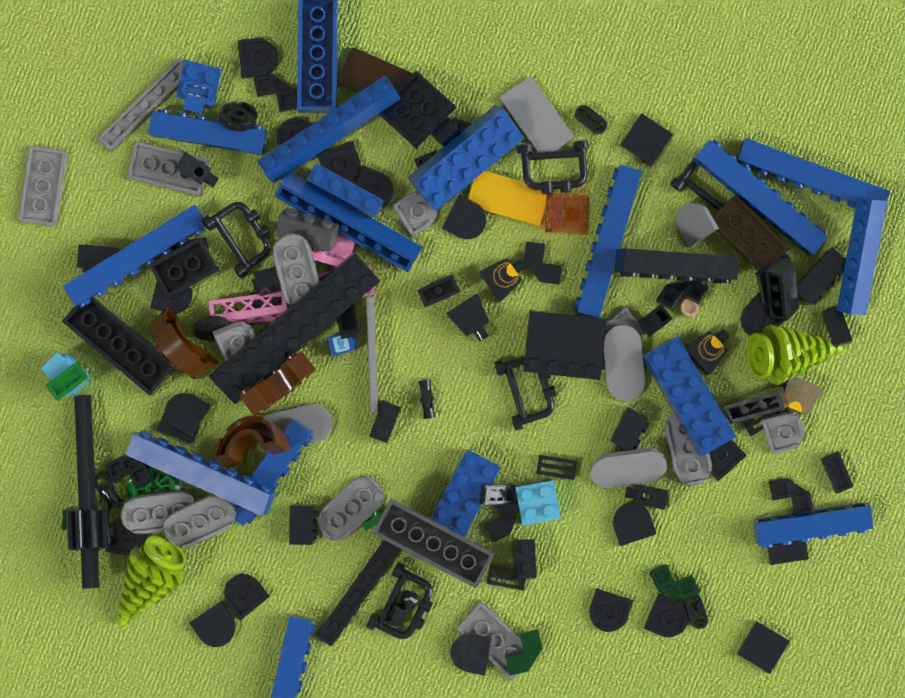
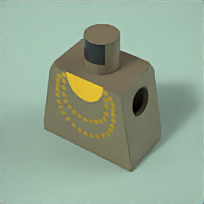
[783,376,823,416]

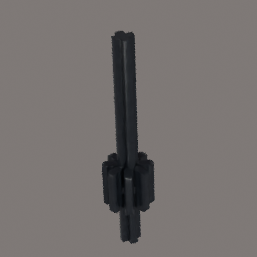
[66,395,110,589]

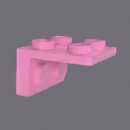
[312,233,355,267]

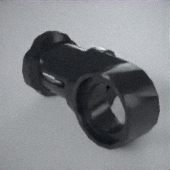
[95,472,124,510]
[386,590,418,628]

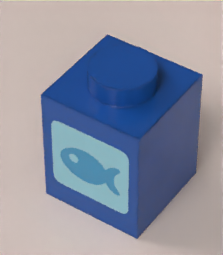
[328,334,358,356]

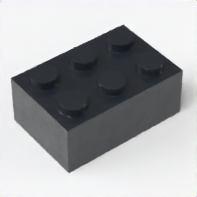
[149,237,221,300]

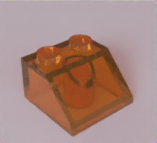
[545,193,589,235]

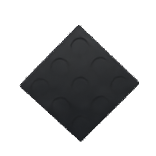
[378,71,456,149]

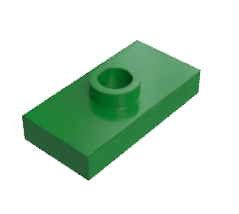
[45,362,89,401]
[361,508,384,531]

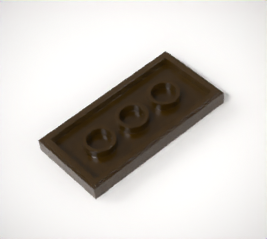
[337,47,413,92]
[712,194,790,272]

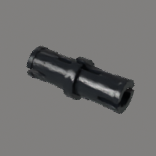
[419,380,436,419]

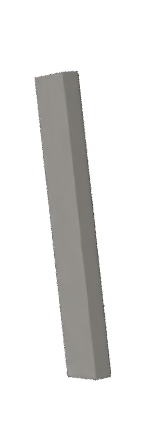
[97,58,184,152]
[366,297,379,413]

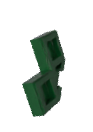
[649,565,700,601]
[505,629,543,676]

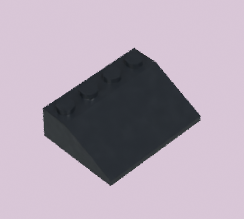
[522,310,607,380]

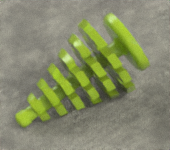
[747,324,843,385]
[116,536,187,626]

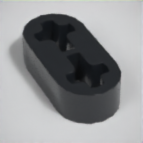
[575,105,607,135]
[684,594,708,629]

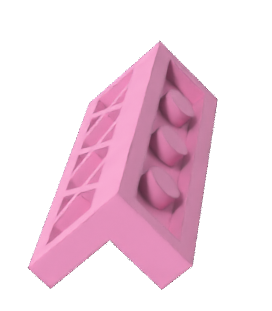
[209,291,287,324]

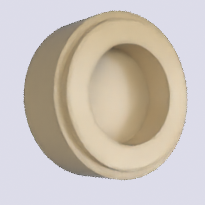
[680,299,700,317]

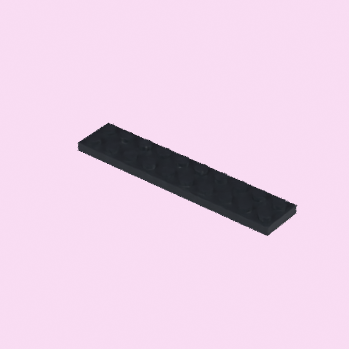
[209,251,380,404]

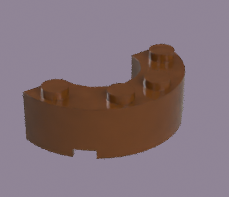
[149,307,219,380]
[240,351,316,416]
[214,415,289,468]

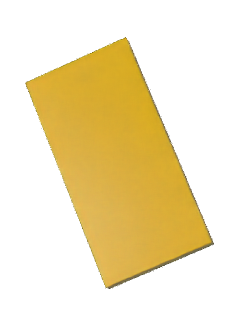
[468,171,549,226]

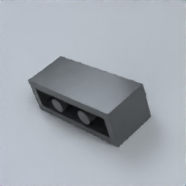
[276,208,339,252]

